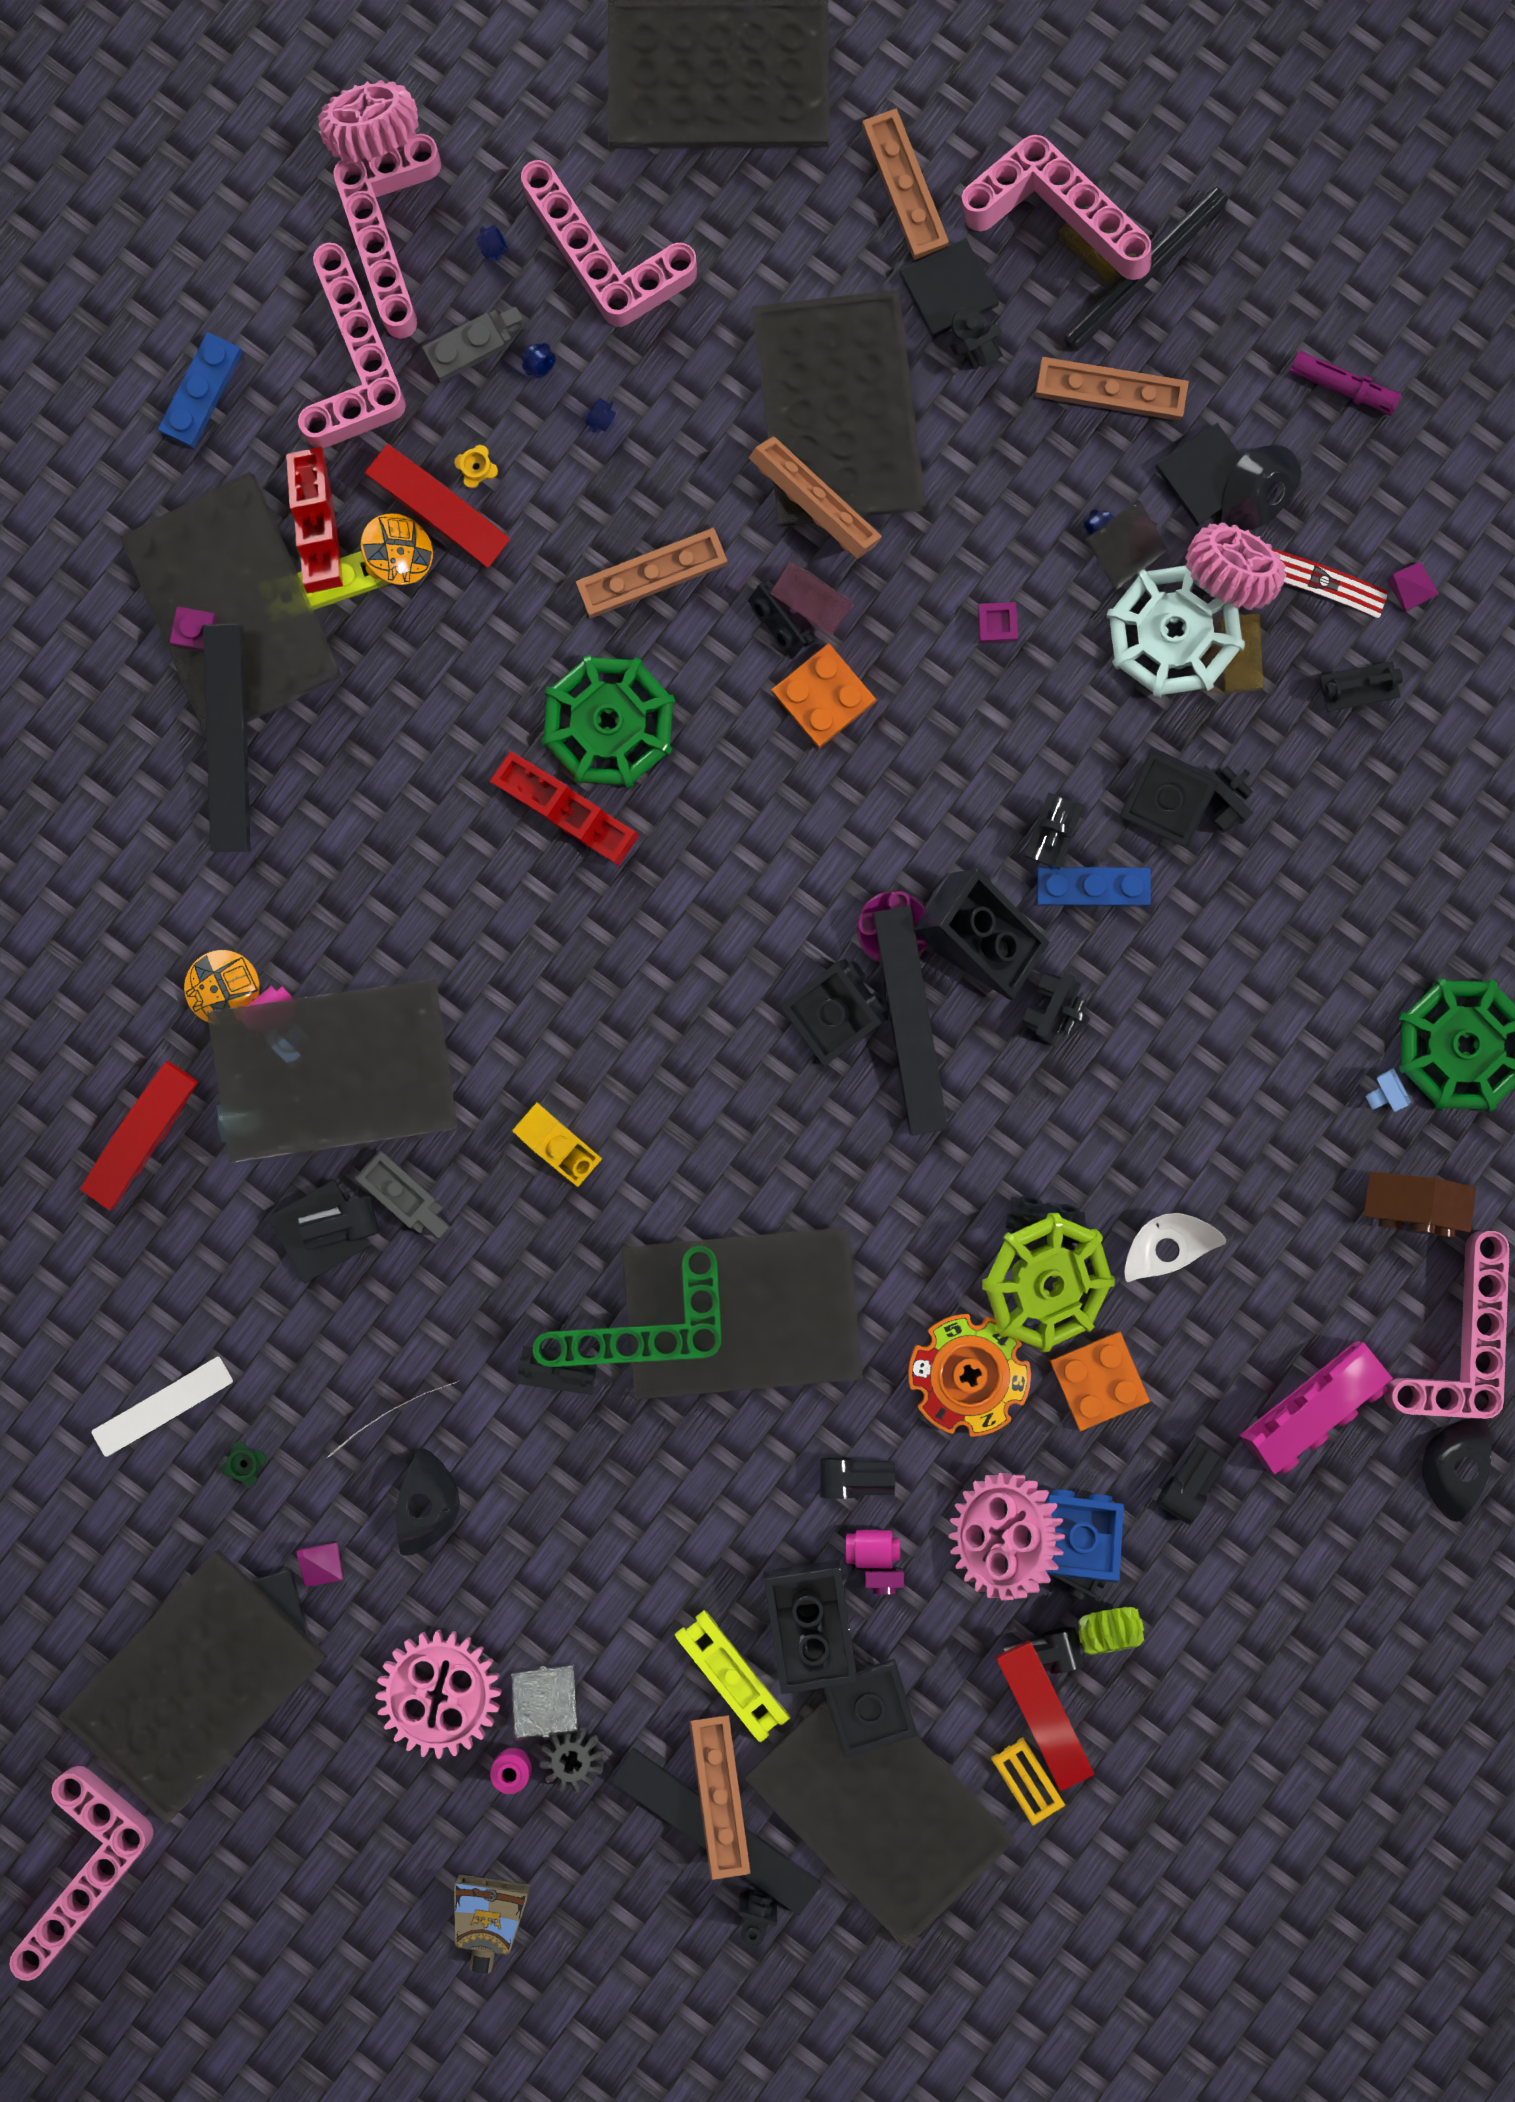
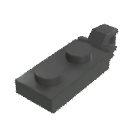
[422,307,525,382]
[355,1150,452,1239]

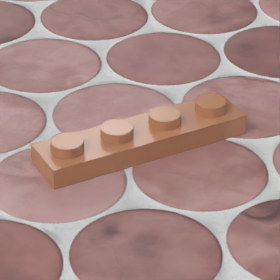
[862,108,949,260]
[1035,357,1189,421]
[749,436,882,559]
[575,528,728,619]
[689,1715,751,1880]

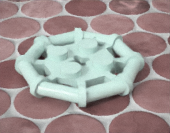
[1106,565,1245,698]

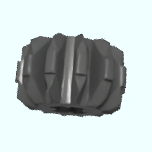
[539,1725,605,1793]

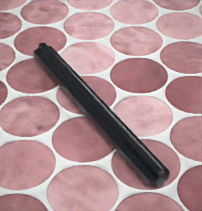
[1063,187,1228,352]

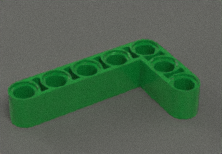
[533,1246,722,1367]

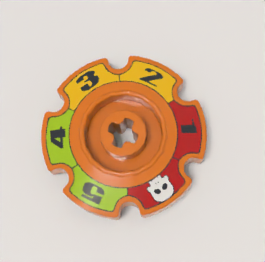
[908,1314,1031,1437]

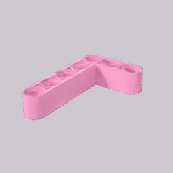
[333,134,441,339]
[962,135,1151,280]
[521,160,697,327]
[298,243,406,448]
[1384,1231,1509,1419]
[9,1766,154,1981]

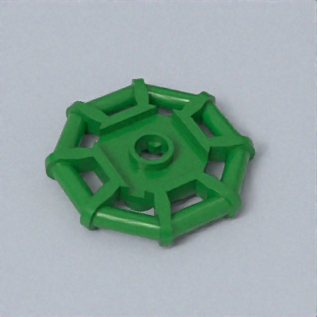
[541,654,676,788]
[1398,978,1515,1112]

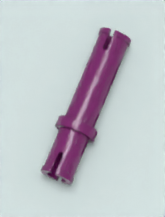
[1289,350,1402,416]

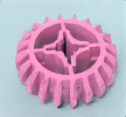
[318,80,419,162]
[1185,523,1287,610]

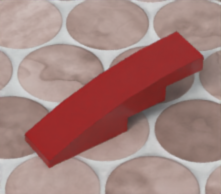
[364,444,510,568]
[286,447,343,594]
[490,751,640,866]
[80,1060,199,1211]
[995,1640,1095,1791]

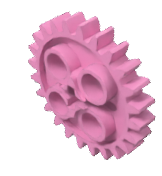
[949,1473,1065,1600]
[376,1630,502,1759]

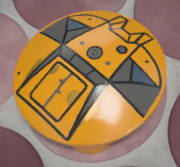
[361,513,433,585]
[184,950,260,1025]

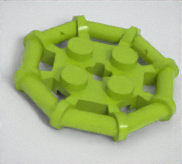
[982,1213,1115,1352]

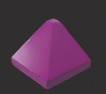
[1387,562,1439,612]
[296,1542,344,1587]

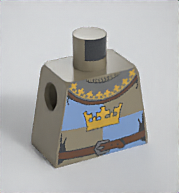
[454,1874,531,1973]

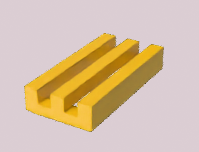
[991,1737,1065,1826]

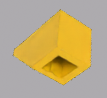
[512,1102,602,1187]

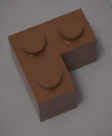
[1364,1171,1476,1238]

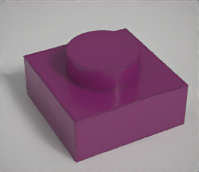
[978,602,1018,644]
[170,606,216,652]
[864,1568,904,1595]

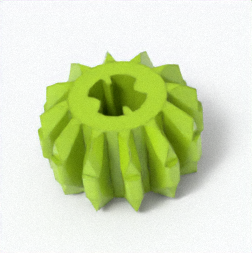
[1078,1607,1144,1655]

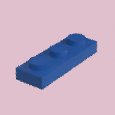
[158,332,243,450]
[1037,867,1151,907]

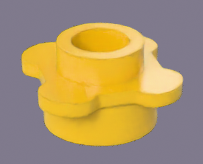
[454,445,498,488]

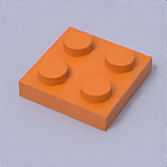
[772,643,876,749]
[1049,1331,1150,1431]

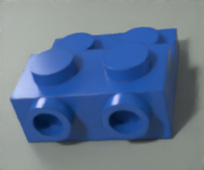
[1045,1490,1124,1583]

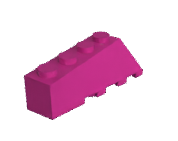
[1239,1341,1393,1475]

